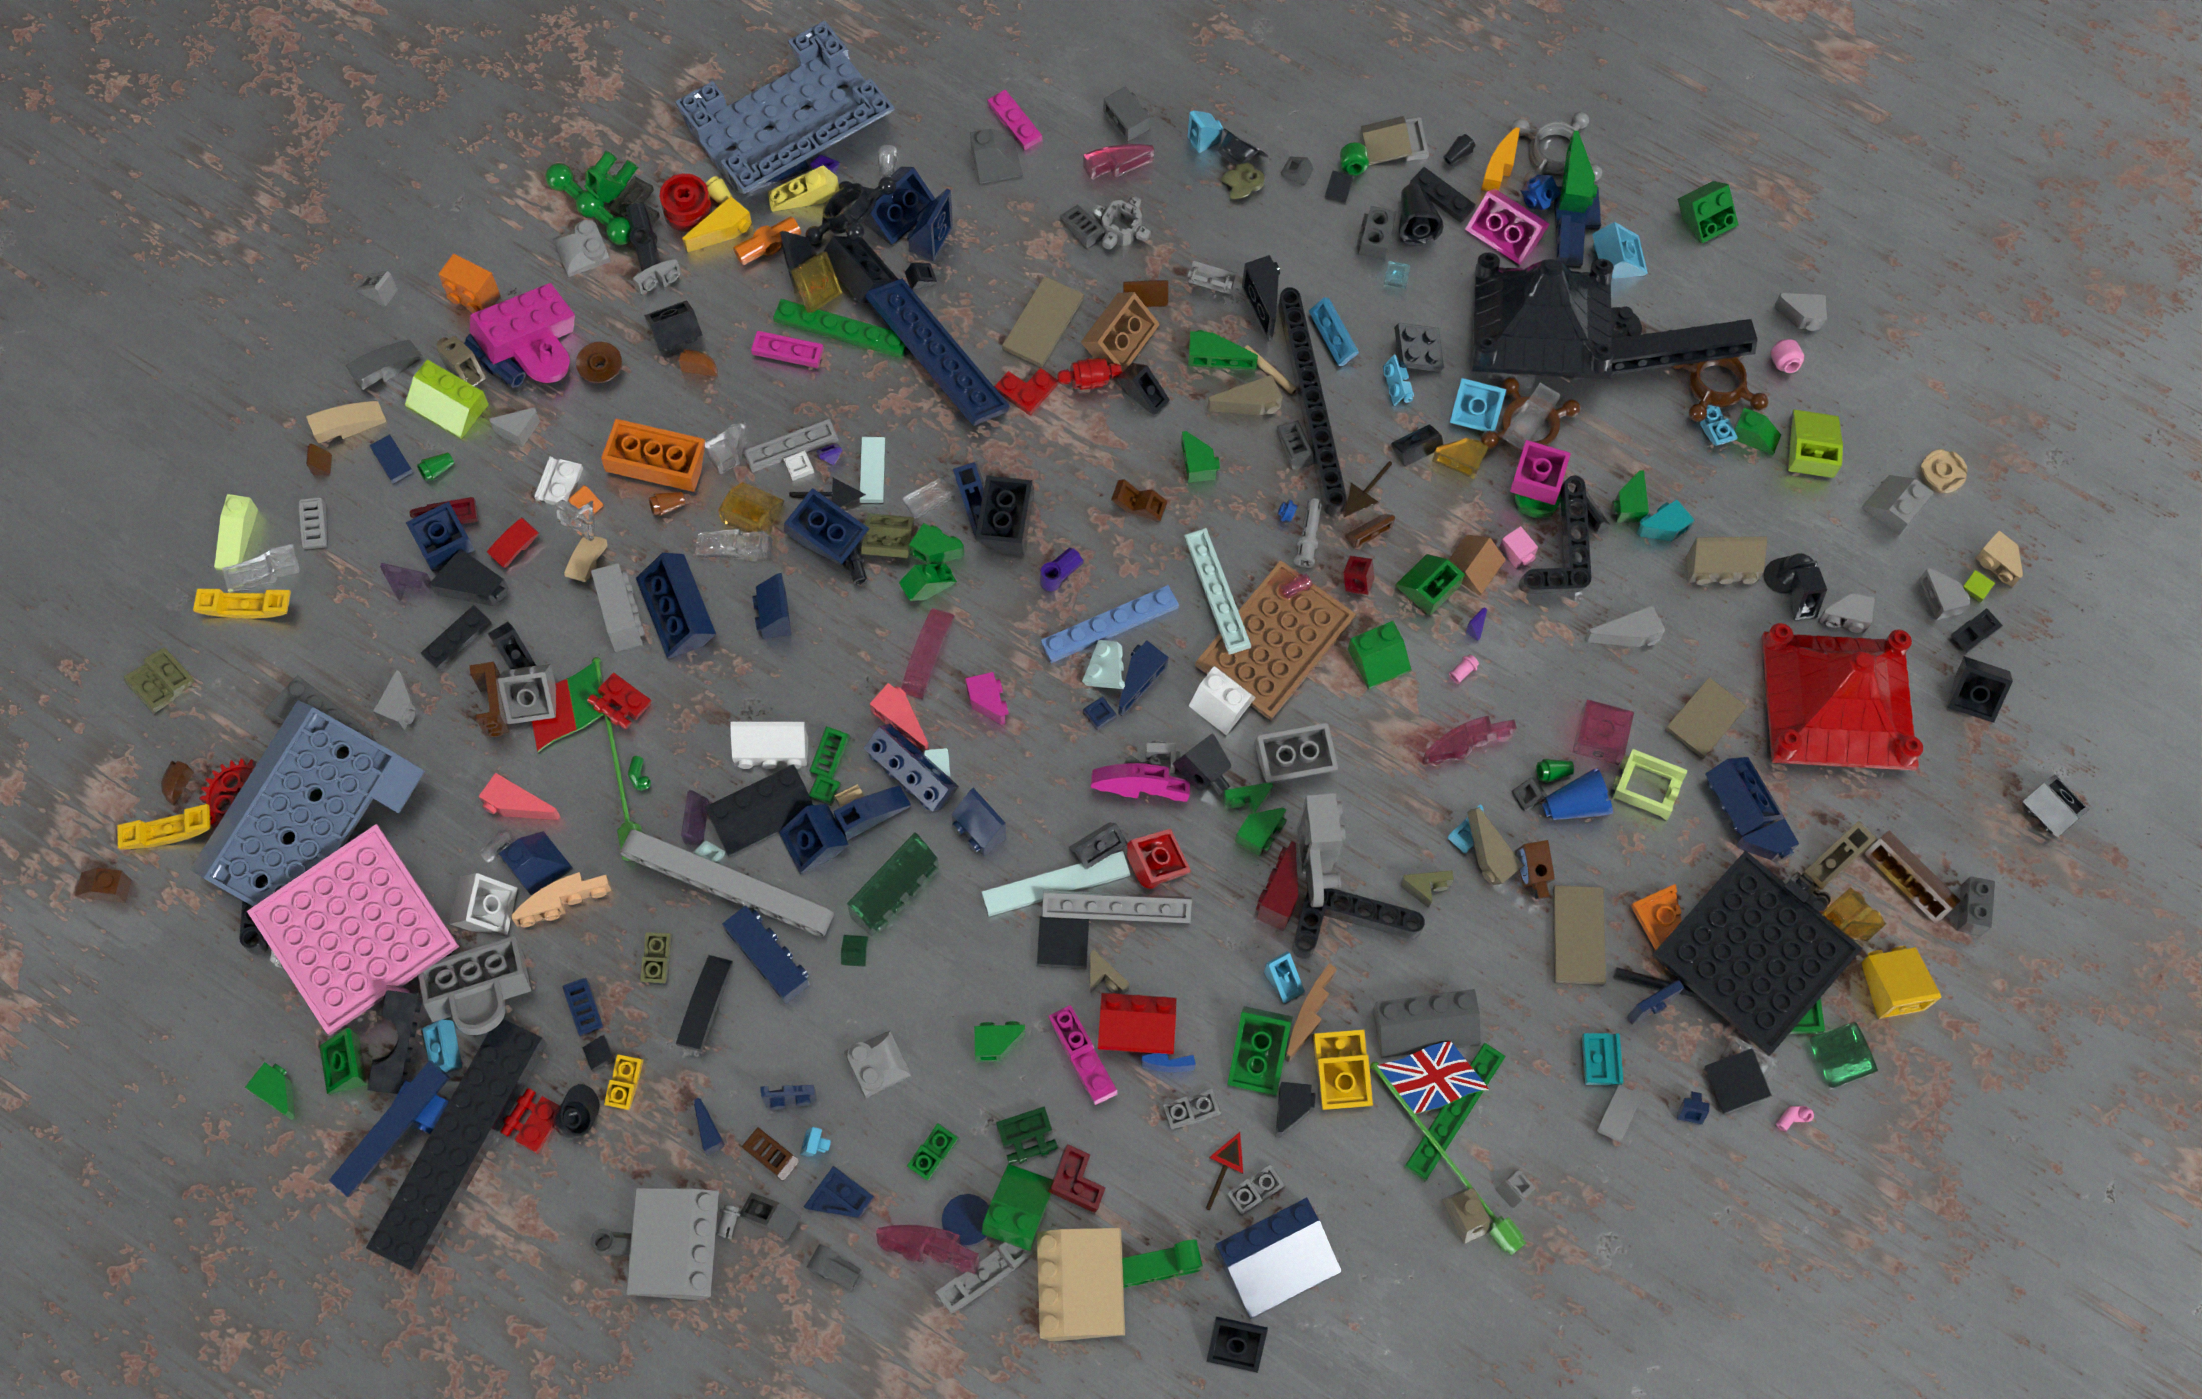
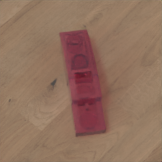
[1422,716,1517,766]
[876,1225,980,1274]

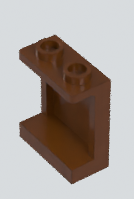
[469,661,510,737]

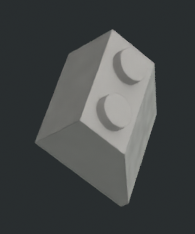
[1862,475,1934,535]
[498,664,556,724]

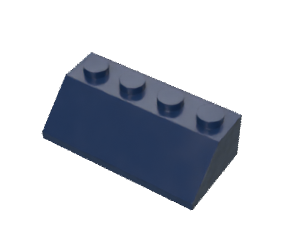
[636,552,716,659]

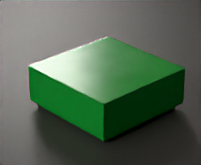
[809,774,841,806]

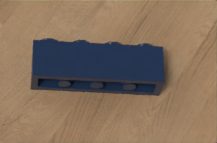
[722,905,809,1004]

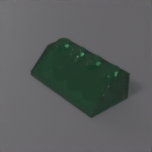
[847,832,939,936]

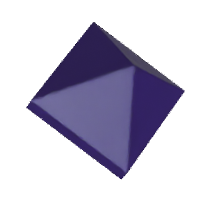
[816,443,842,465]

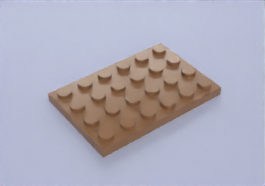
[1195,560,1356,721]

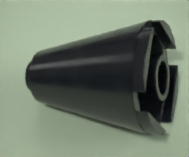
[1399,184,1444,246]

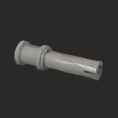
[1294,498,1322,568]

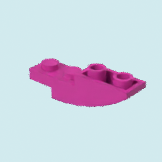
[1090,763,1190,802]
[1048,1005,1118,1105]

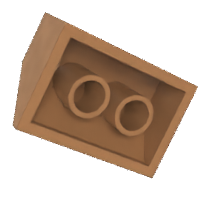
[1081,292,1160,372]

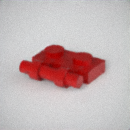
[587,672,652,730]
[500,1088,559,1154]

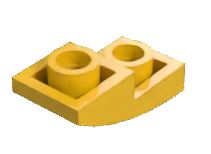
[604,1054,644,1110]

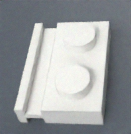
[534,456,583,509]

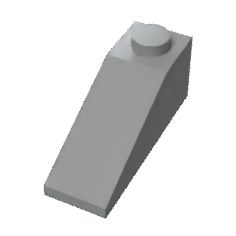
[1585,606,1665,647]

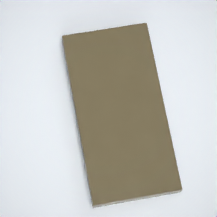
[1002,276,1084,368]
[1553,885,1606,985]

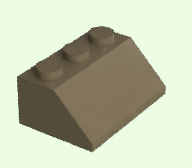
[1686,536,1767,585]

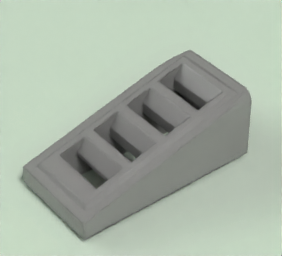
[299,498,327,550]

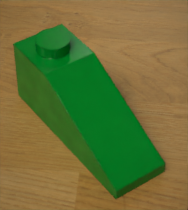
[1188,330,1258,370]

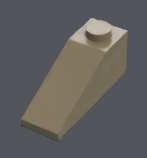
[1207,375,1283,416]
[1467,807,1524,885]
[1804,821,1878,889]

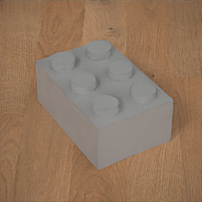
[591,563,645,652]

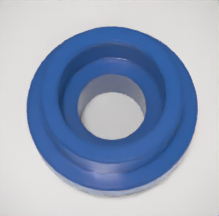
[1278,499,1297,522]

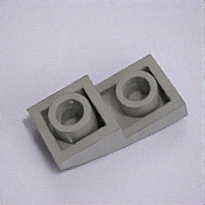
[632,259,681,295]
[1597,1085,1643,1143]
[1163,1089,1222,1129]
[1227,1164,1286,1215]

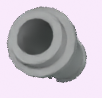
[715,1205,741,1239]

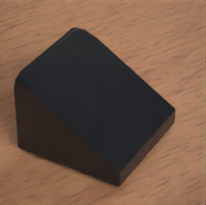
[1325,171,1353,203]
[905,263,937,290]
[582,1035,615,1071]

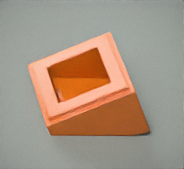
[568,485,604,521]

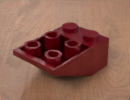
[1255,841,1298,931]

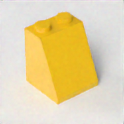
[1861,946,1942,1019]

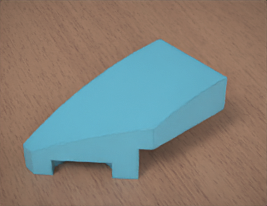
[1448,804,1484,854]

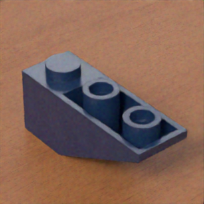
[833,785,911,841]

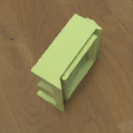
[1611,749,1688,821]

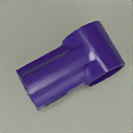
[1040,547,1083,592]

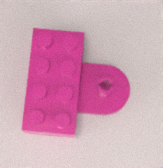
[469,283,575,383]

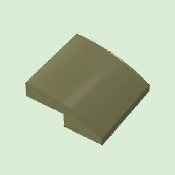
[861,513,914,558]
[124,647,194,714]

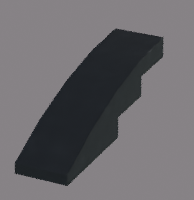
[676,955,733,1052]

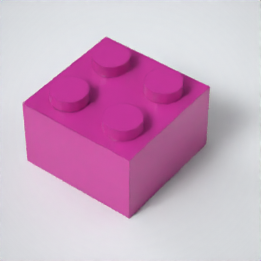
[1510,440,1571,505]

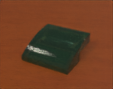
[1809,1022,1878,1088]

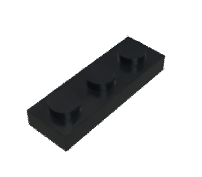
[1410,167,1476,223]
[421,605,492,671]

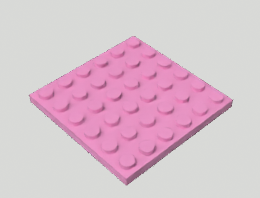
[247,824,460,1035]

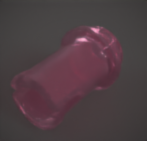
[1280,574,1312,599]

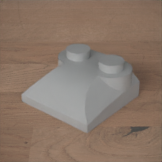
[553,220,611,277]
[844,1031,912,1098]

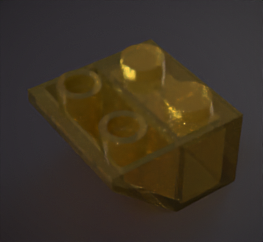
[718,482,784,540]
[1822,887,1887,942]

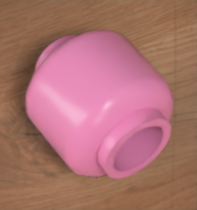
[1771,339,1804,373]

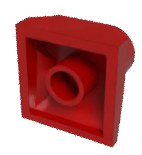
[1127,828,1191,889]

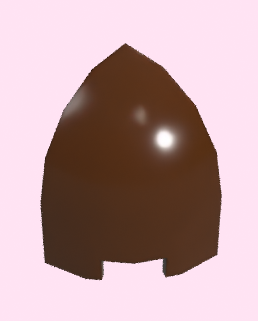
[161,761,194,806]

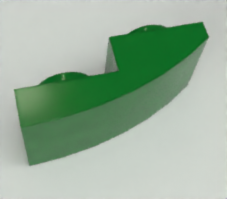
[907,1123,959,1181]

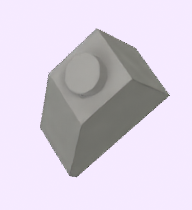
[1775,293,1827,331]
[1919,568,1970,620]
[373,670,416,731]

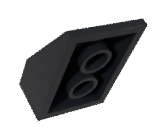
[1242,255,1280,341]

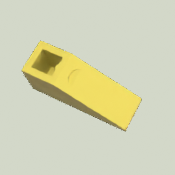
[768,165,840,212]

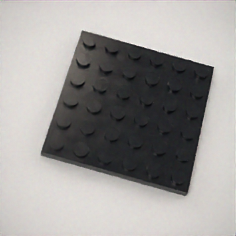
[1652,850,1863,1056]

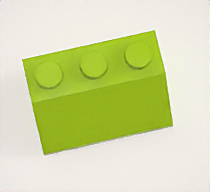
[405,359,489,439]

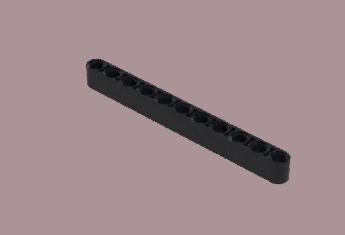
[1278,287,1347,516]

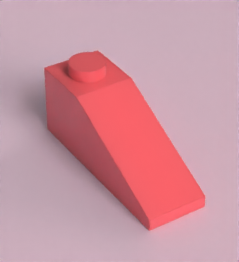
[870,683,929,753]
[478,773,560,820]

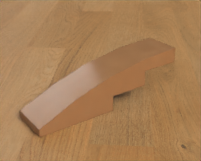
[1285,963,1337,1062]

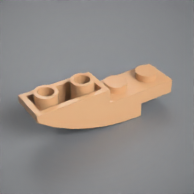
[511,872,612,927]

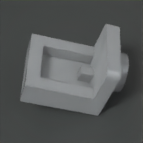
[1146,740,1180,773]

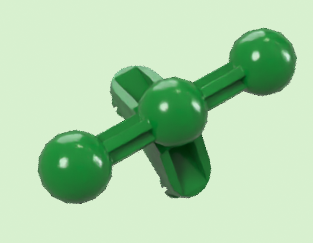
[545,150,639,245]

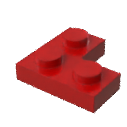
[994,368,1058,416]

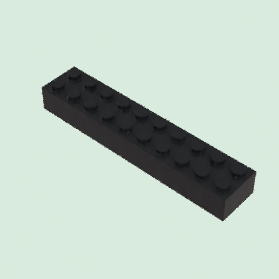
[366,1019,548,1276]

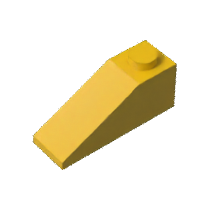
[682,196,752,252]

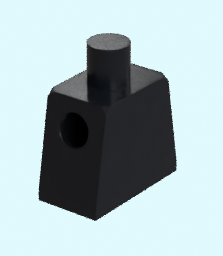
[1172,733,1231,795]

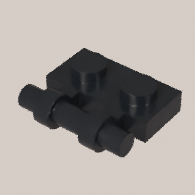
[1784,871,1831,911]

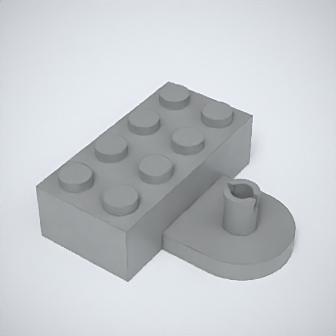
[1297,793,1346,907]
[418,936,531,1035]

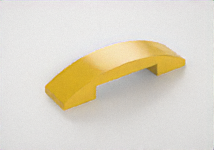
[193,589,291,619]
[117,804,210,850]

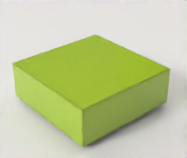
[1963,570,1995,603]

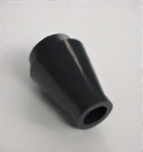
[1443,134,1476,166]

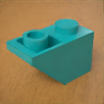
[1636,499,1695,542]

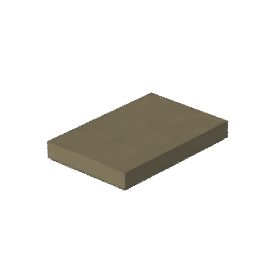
[1665,677,1747,759]

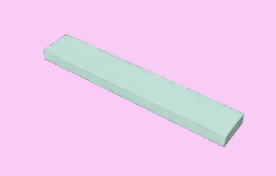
[1184,528,1251,655]
[982,851,1130,917]

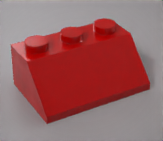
[1098,993,1177,1054]

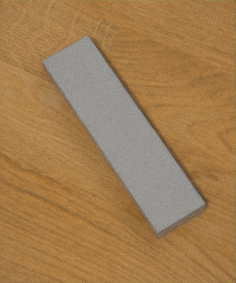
[743,418,838,473]

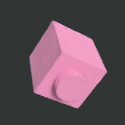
[1499,526,1538,569]

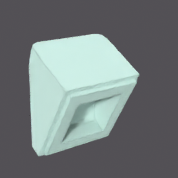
[924,748,950,777]
[693,840,726,864]

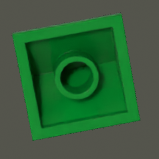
[319,1028,367,1094]

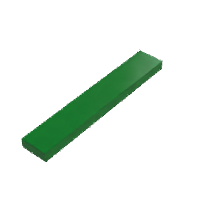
[1404,1042,1506,1182]

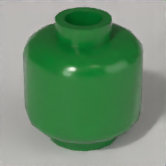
[1340,142,1369,176]

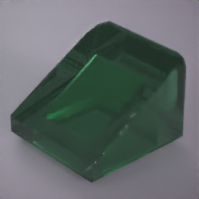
[841,935,868,966]

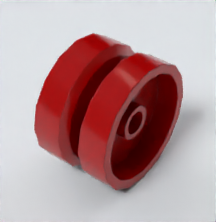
[659,173,712,232]

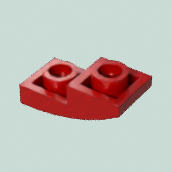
[487,517,539,568]

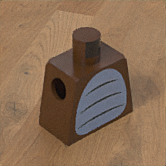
[1514,840,1555,900]

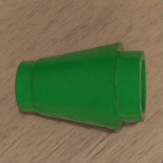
[417,452,454,481]
[1536,759,1574,783]

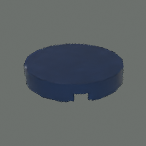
[942,1194,989,1247]

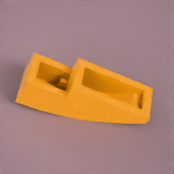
[1481,127,1520,191]

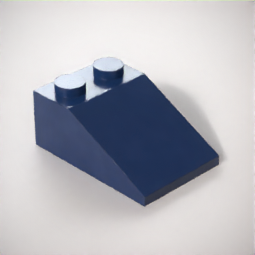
[907,189,953,261]
[784,488,869,565]

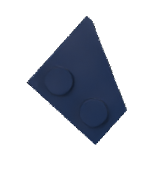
[760,1085,817,1110]
[803,1166,875,1218]

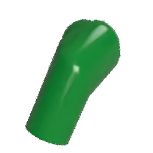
[628,756,651,791]

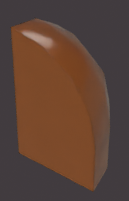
[679,349,718,377]

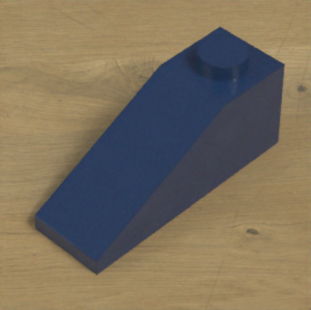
[953,461,984,536]
[1118,640,1169,716]

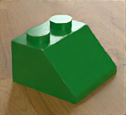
[1348,621,1412,689]

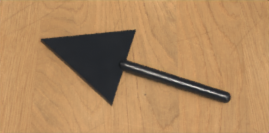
[789,477,866,507]

